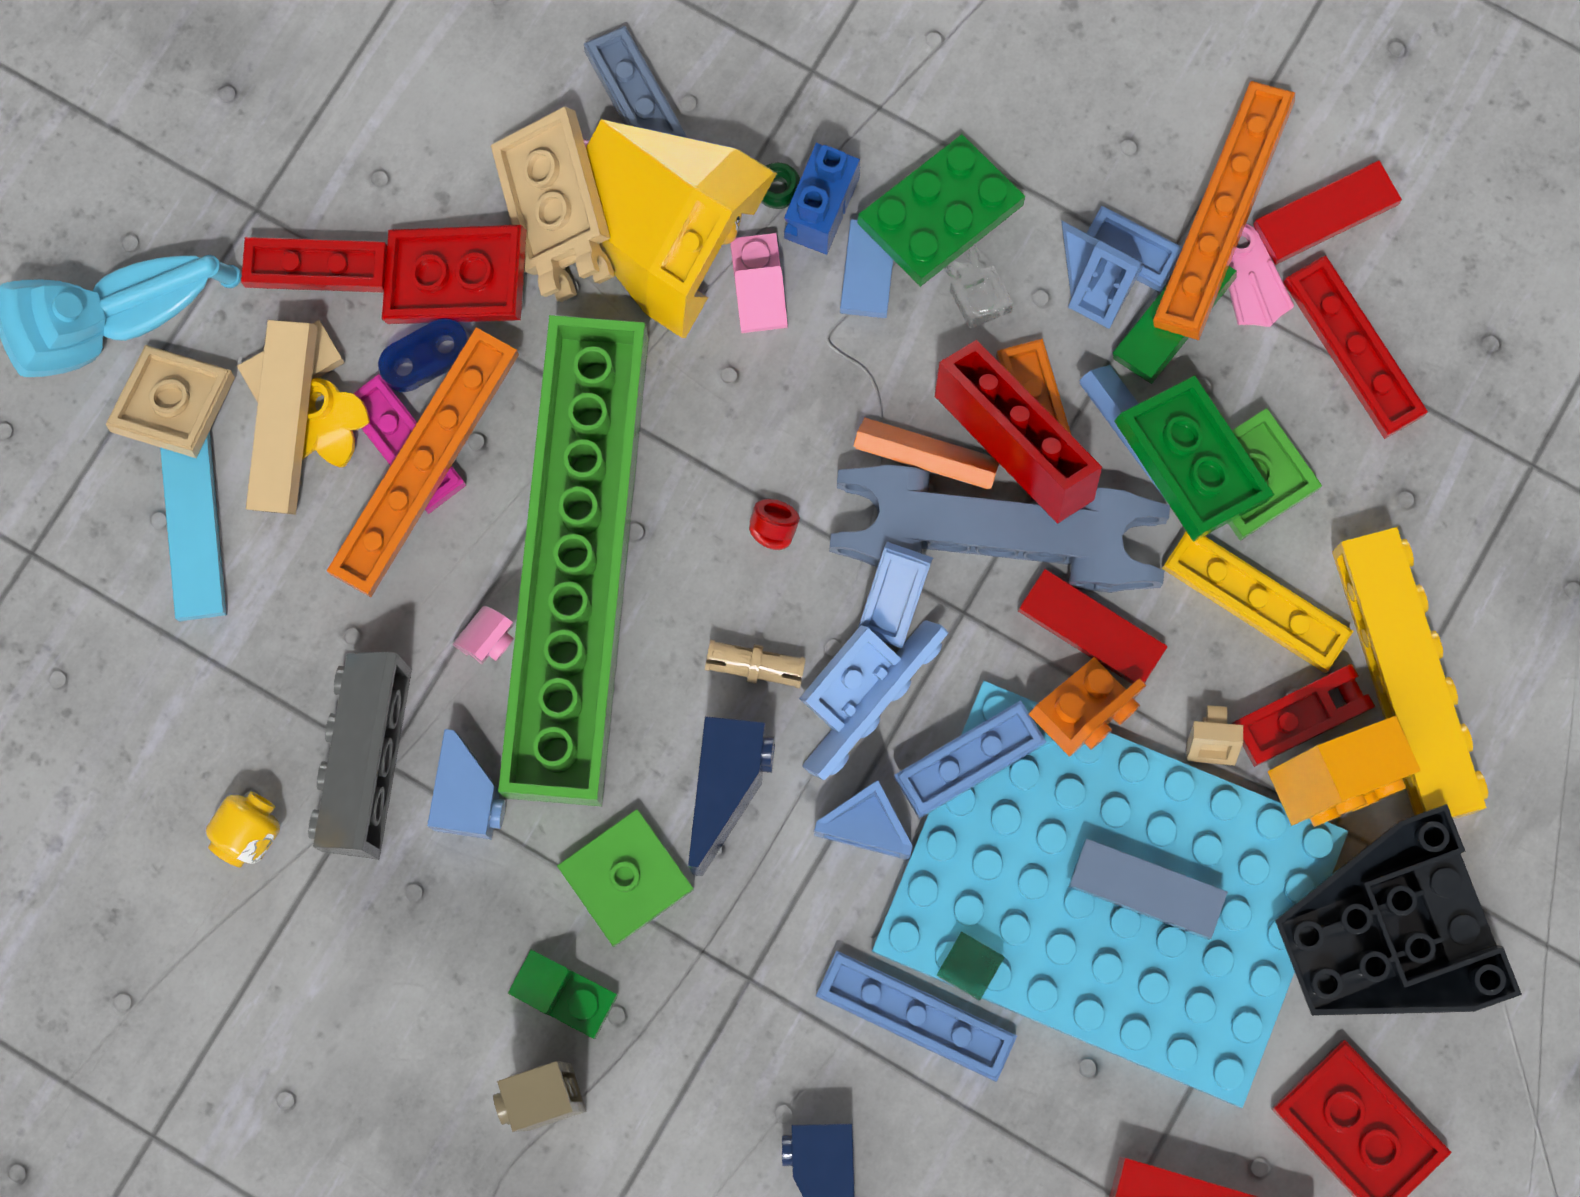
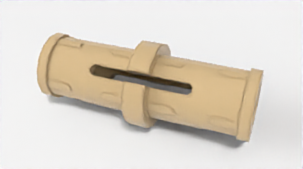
[705,639,806,689]

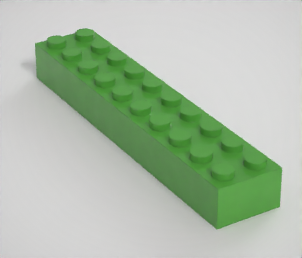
[498,315,649,807]

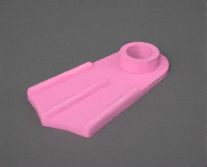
[1228,224,1294,327]

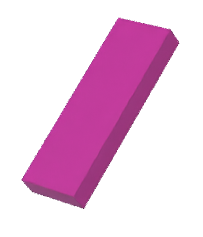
[353,374,466,514]

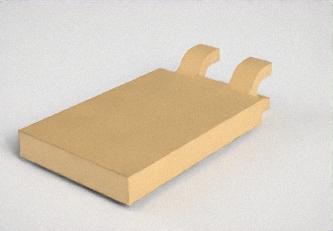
[491,106,615,302]

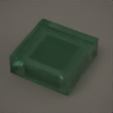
[936,931,1005,1001]

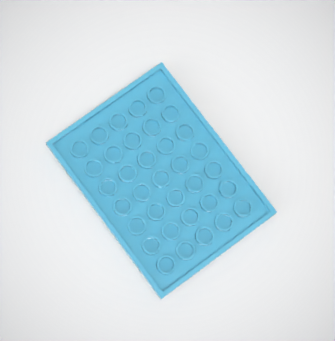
[872,681,1348,1108]

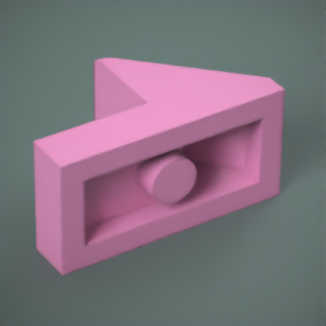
[730,233,788,333]

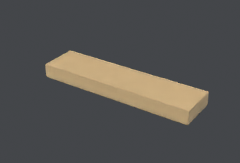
[246,320,318,515]

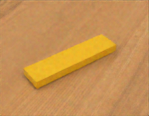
[1162,531,1354,673]

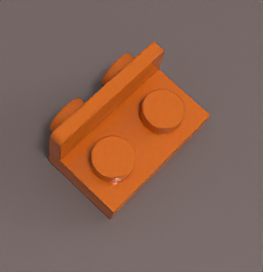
[1028,657,1147,757]

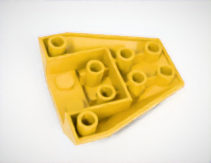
[586,119,777,338]

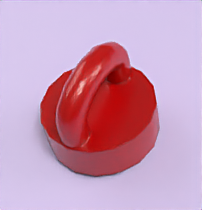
[749,499,800,550]

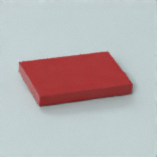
[382,225,527,324]
[1271,1040,1452,1197]

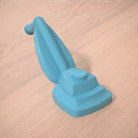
[0,255,242,377]

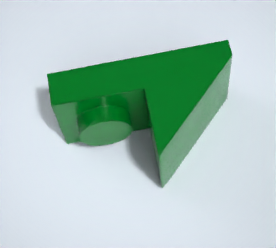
[508,949,618,1039]

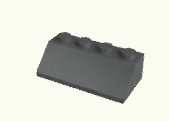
[308,652,412,860]

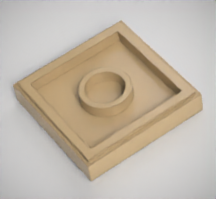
[106,345,235,458]

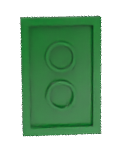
[857,134,1026,287]
[1114,376,1275,542]

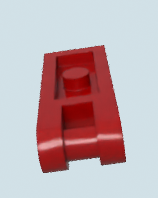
[1232,664,1375,767]

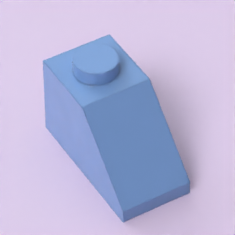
[427,729,506,840]

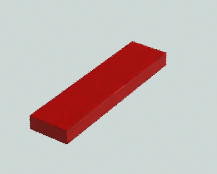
[1283,255,1428,439]

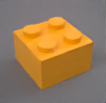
[1267,716,1421,827]

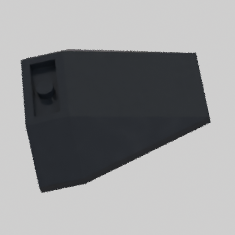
[1275,804,1522,1016]

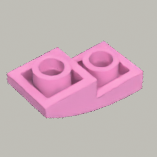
[452,606,514,664]

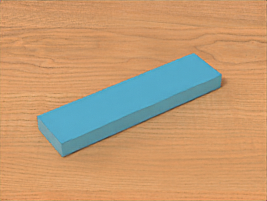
[160,431,227,622]

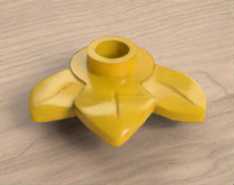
[302,378,370,468]

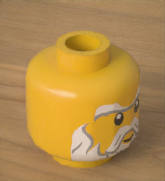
[206,791,280,868]

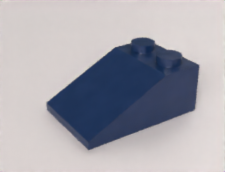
[688,716,775,876]

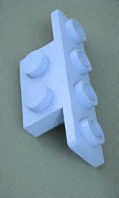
[799,620,948,780]

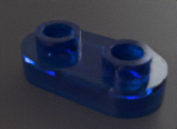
[378,319,468,392]

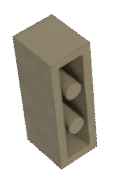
[493,1061,587,1132]

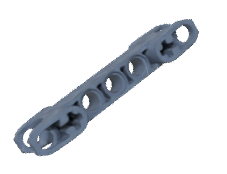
[829,465,1170,593]

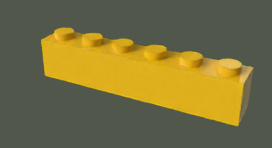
[1332,527,1488,819]

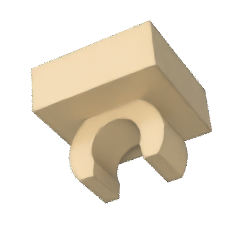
[1186,705,1243,765]

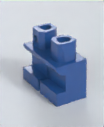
[784,143,860,255]

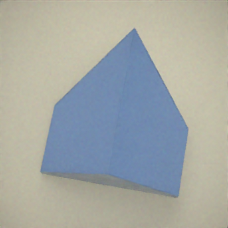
[1061,220,1144,329]
[814,780,913,860]

